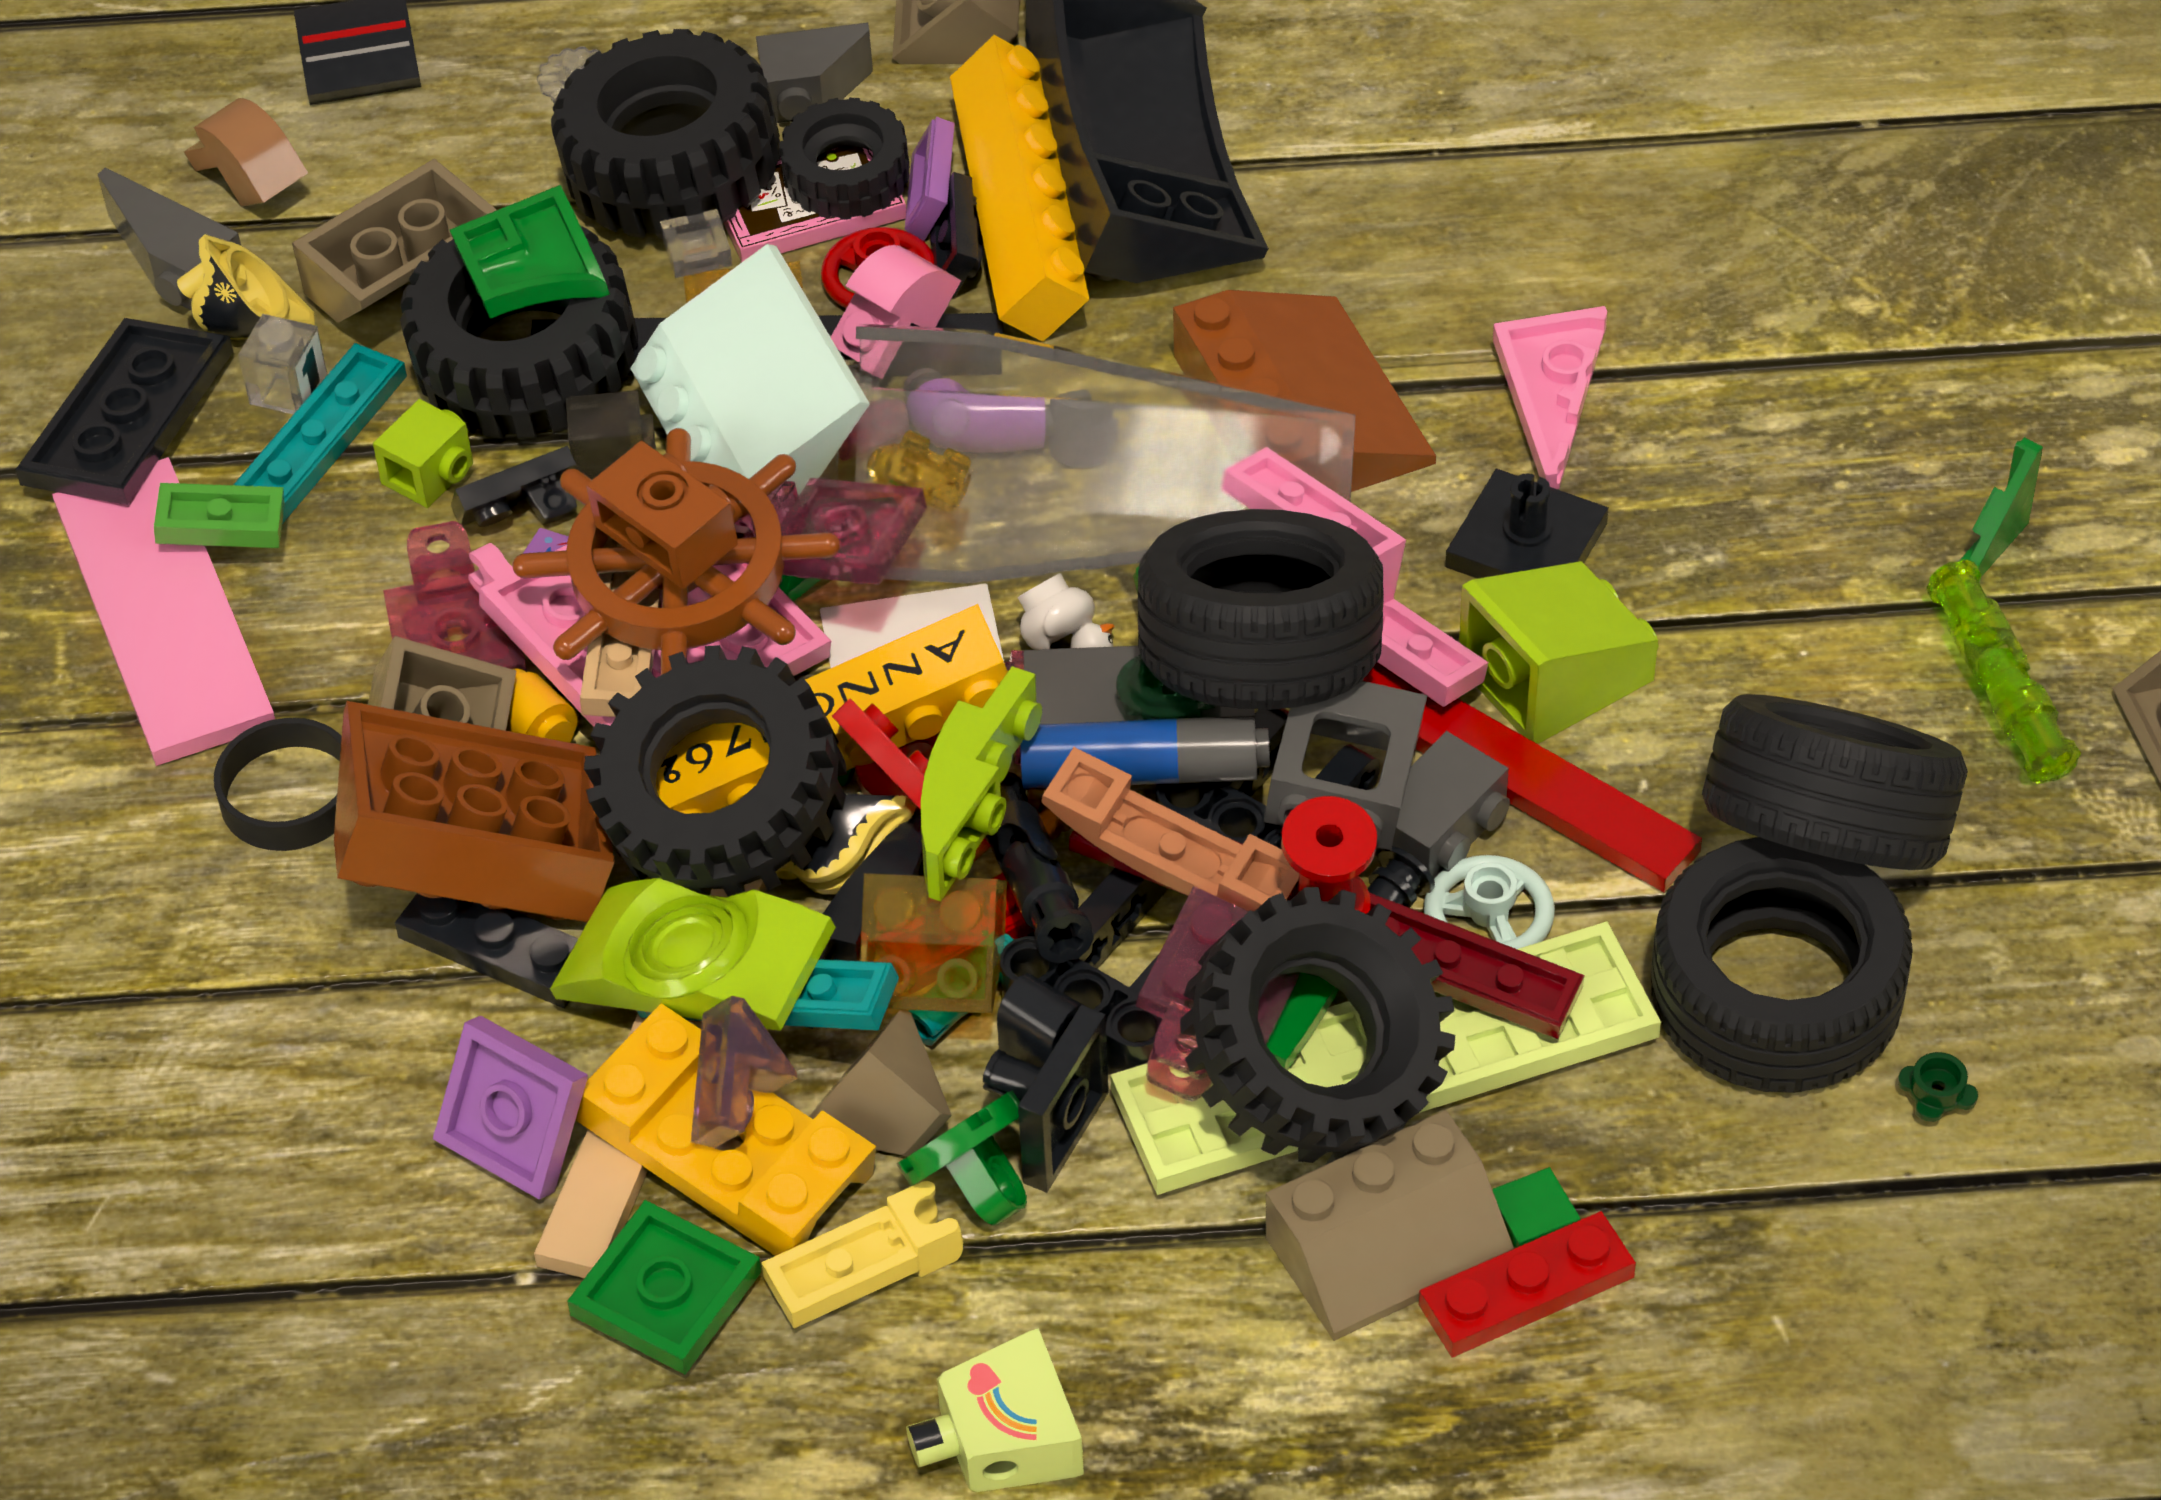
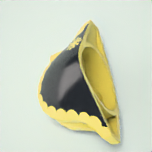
[177,234,315,340]
[775,794,916,894]

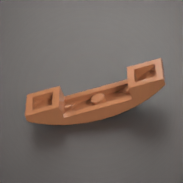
[1042,747,1299,914]

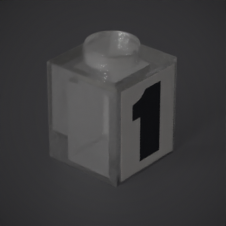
[238,314,328,414]

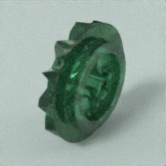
[1116,655,1215,720]

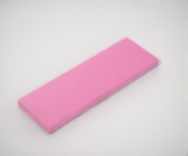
[52,457,275,766]

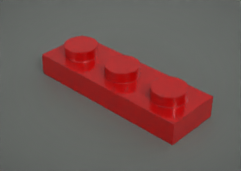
[832,698,991,863]
[1419,1211,1636,1358]

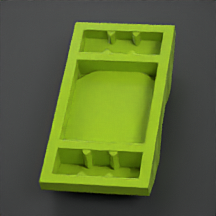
[550,878,836,1031]

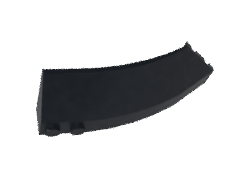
[1026,0,1269,283]

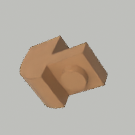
[184,98,308,207]

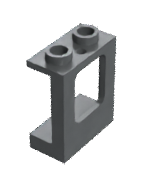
[1264,681,1427,851]

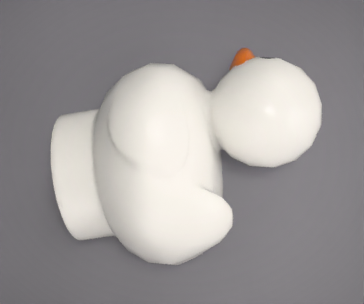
[1017,573,1115,650]

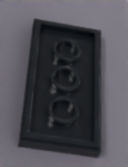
[15,318,233,505]

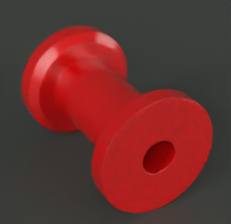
[1281,796,1377,914]

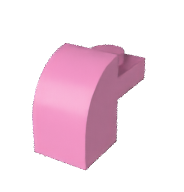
[831,245,961,375]

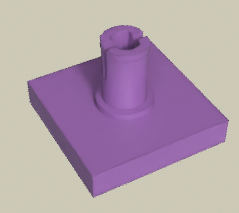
[433,1015,588,1199]

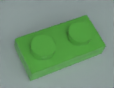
[154,483,285,548]

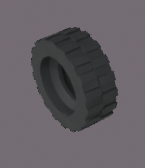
[779,97,910,220]

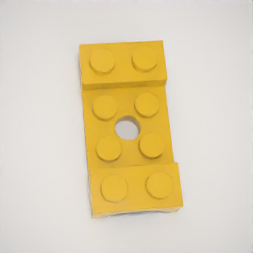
[576,1003,876,1256]

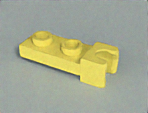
[761,1181,963,1329]

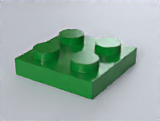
[567,1200,762,1375]

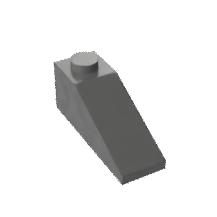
[98,168,241,311]

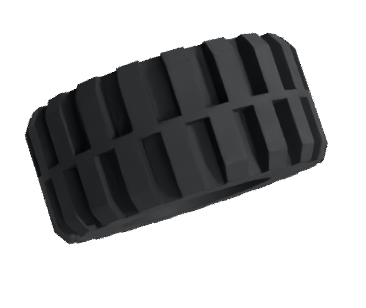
[551,29,780,239]
[400,225,638,440]

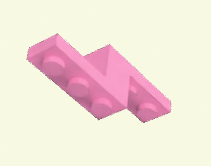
[1221,447,1489,707]

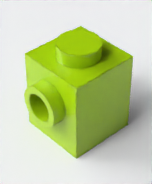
[373,399,473,509]

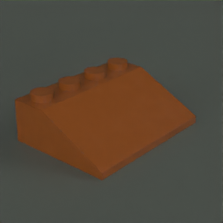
[1173,290,1436,496]
[334,701,615,923]

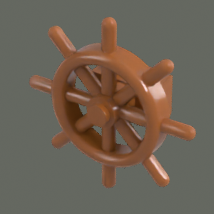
[512,428,840,675]

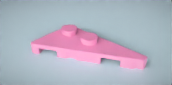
[1493,306,1607,489]

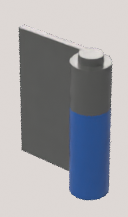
[1020,646,1270,790]

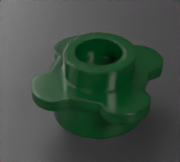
[1898,1052,1978,1122]

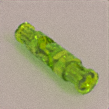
[1926,560,2081,783]

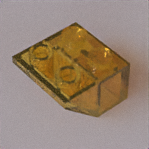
[860,873,1007,1014]

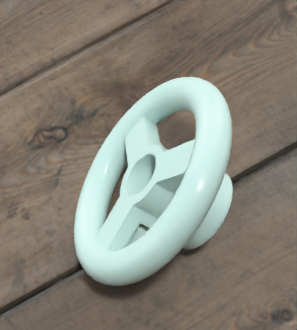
[1424,855,1555,949]

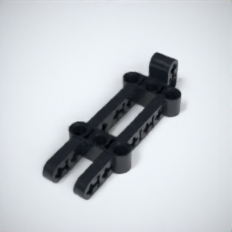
[997,708,1381,1075]

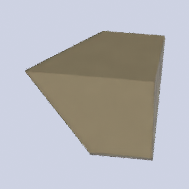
[809,1010,952,1156]

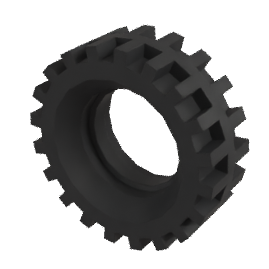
[584,645,847,897]
[1180,887,1456,1163]

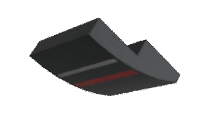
[294,0,421,105]

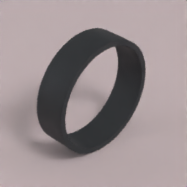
[214,718,342,851]

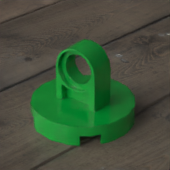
[897,1090,1027,1225]

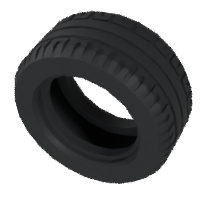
[1138,509,1384,710]
[1702,694,1968,870]
[1651,837,1913,1093]

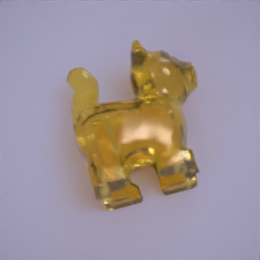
[867,430,971,512]

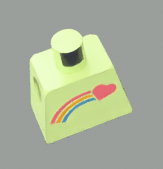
[906,1328,1084,1492]

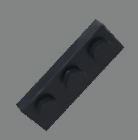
[395,893,578,1009]

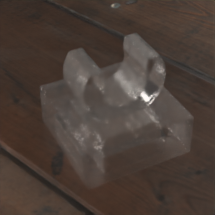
[660,209,732,287]

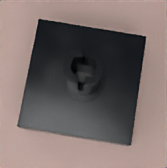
[1445,468,1609,579]
[983,1005,1109,1193]

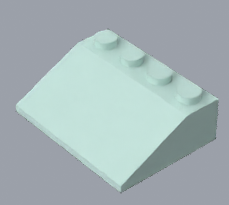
[630,244,870,535]

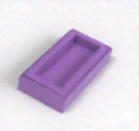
[905,116,955,241]

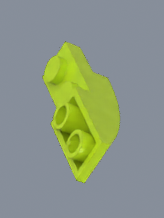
[921,666,1042,902]

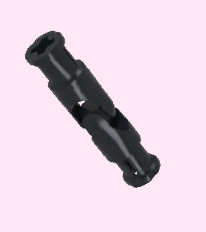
[986,772,1094,963]

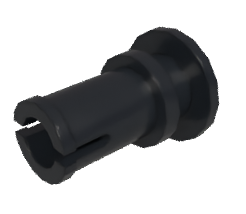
[1368,846,1435,908]

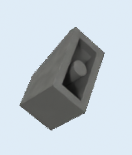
[756,22,873,123]

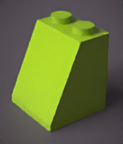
[1459,561,1659,744]

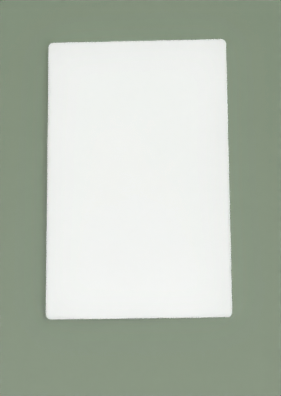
[820,583,1004,668]

